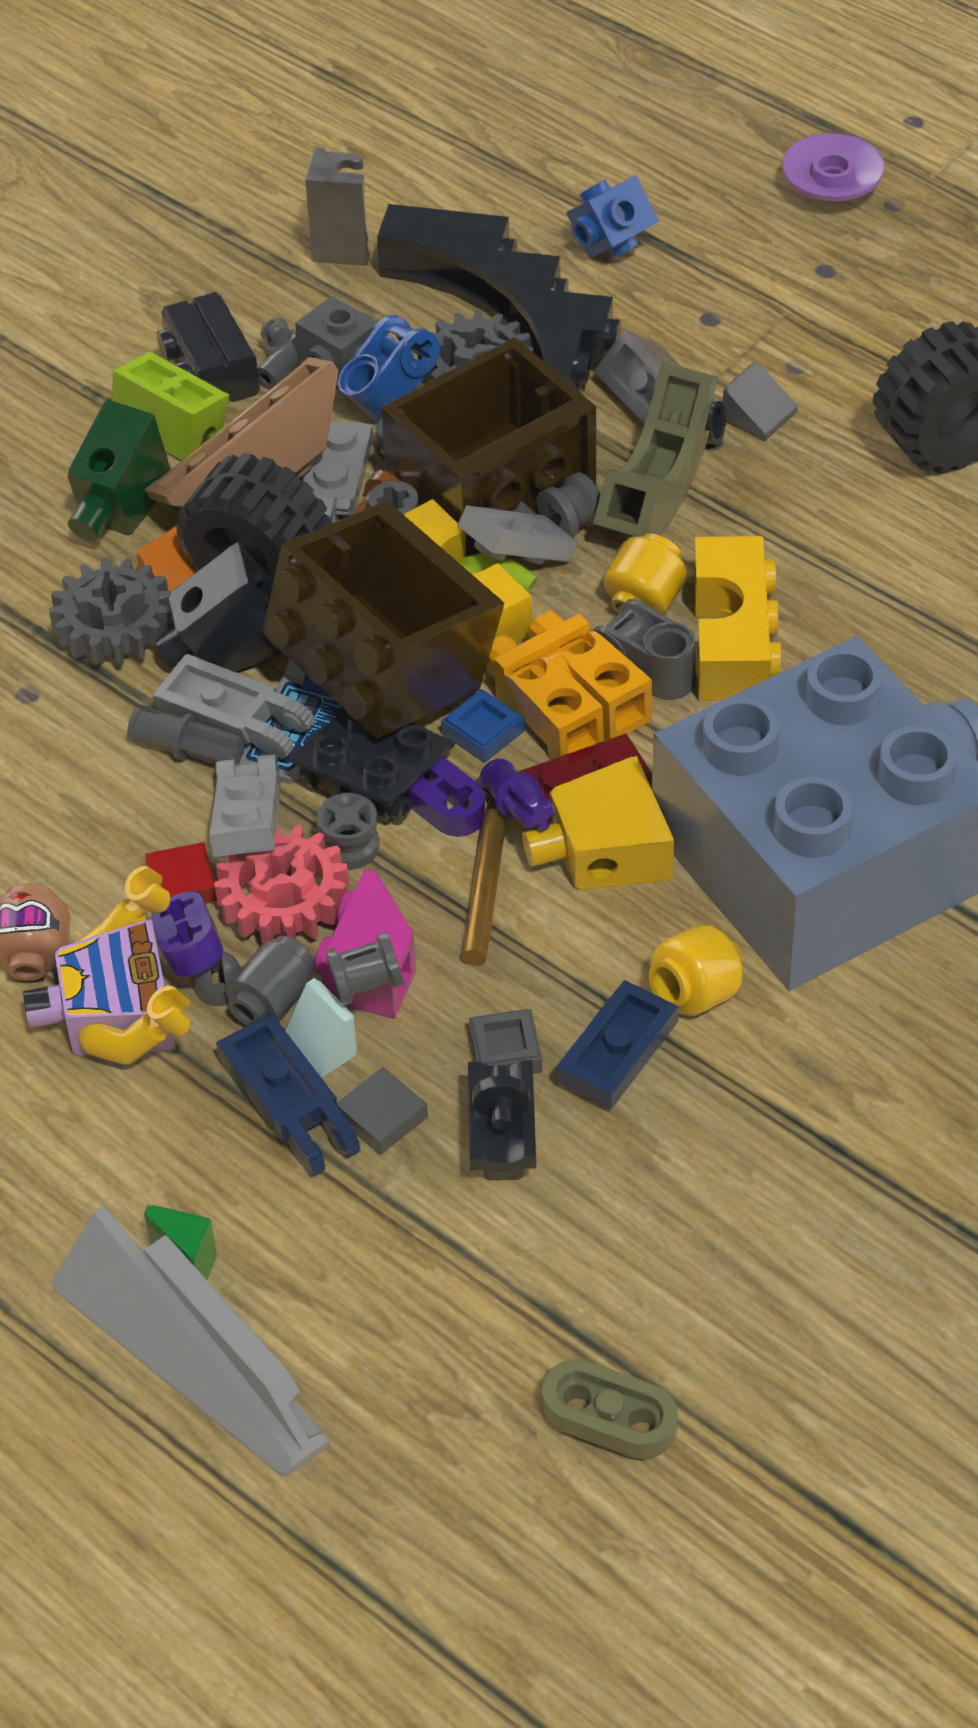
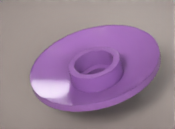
[783,133,884,201]

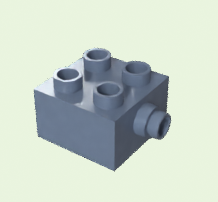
[652,636,978,991]

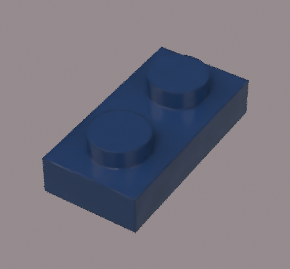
[556,980,679,1110]

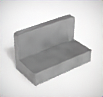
[594,329,716,424]

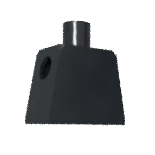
[156,542,283,672]

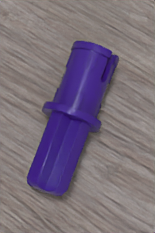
[479,758,555,832]

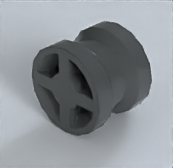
[536,472,601,538]
[316,793,380,870]

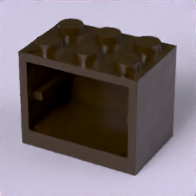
[381,337,596,557]
[262,501,505,739]

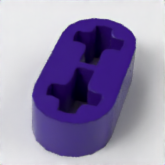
[405,757,485,837]
[151,891,224,977]

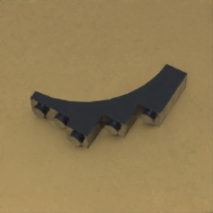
[377,204,621,394]

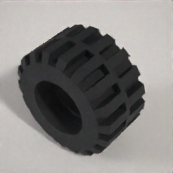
[873,321,978,473]
[176,453,332,580]

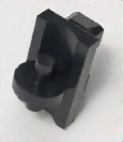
[468,1060,536,1181]

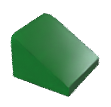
[144,1205,217,1281]

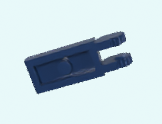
[216,1014,361,1177]

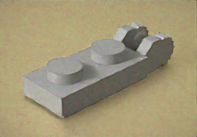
[152,654,315,759]

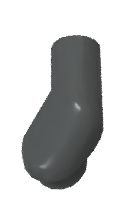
[258,317,299,390]

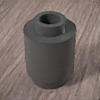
[225,936,315,1026]

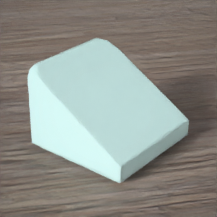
[286,978,357,1077]

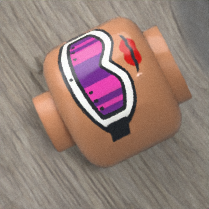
[0,883,70,981]

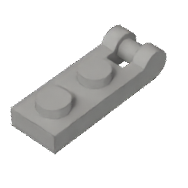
[210,754,281,857]

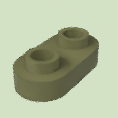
[542,1359,678,1459]

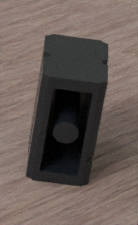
[156,292,260,402]

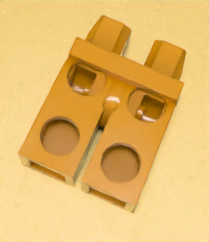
[486,610,652,759]

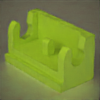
[112,351,229,460]

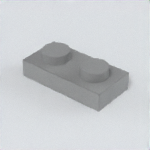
[458,505,578,564]

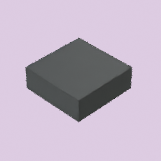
[469,1009,542,1074]
[337,1067,428,1155]

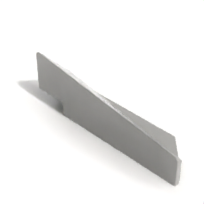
[53,1206,329,1476]

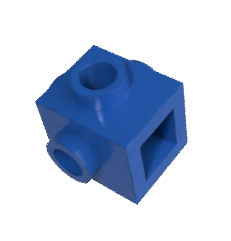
[566,175,659,259]

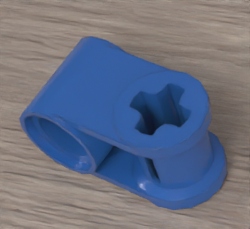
[338,315,440,423]

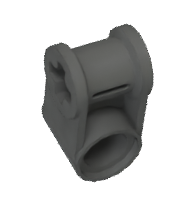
[592,598,696,700]

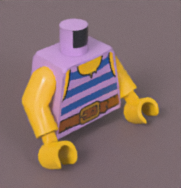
[23,866,190,1065]

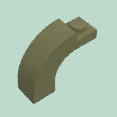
[593,362,718,537]

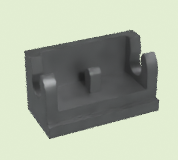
[305,148,370,266]

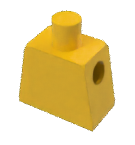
[522,756,674,890]

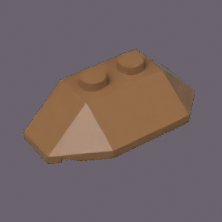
[145,357,339,507]

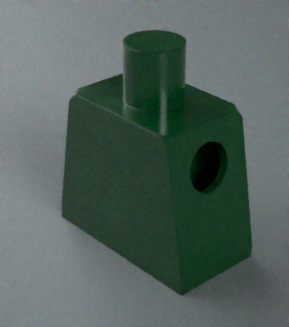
[67,399,171,541]

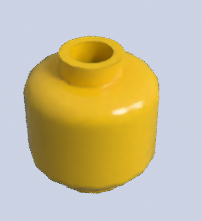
[603,533,687,618]
[649,924,743,1016]

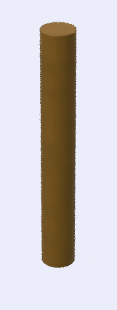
[462,808,507,966]

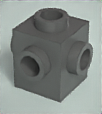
[295,296,378,387]

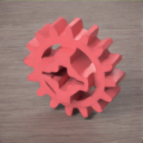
[214,825,349,944]

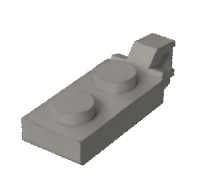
[303,421,373,523]

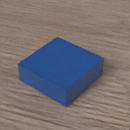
[441,689,525,763]

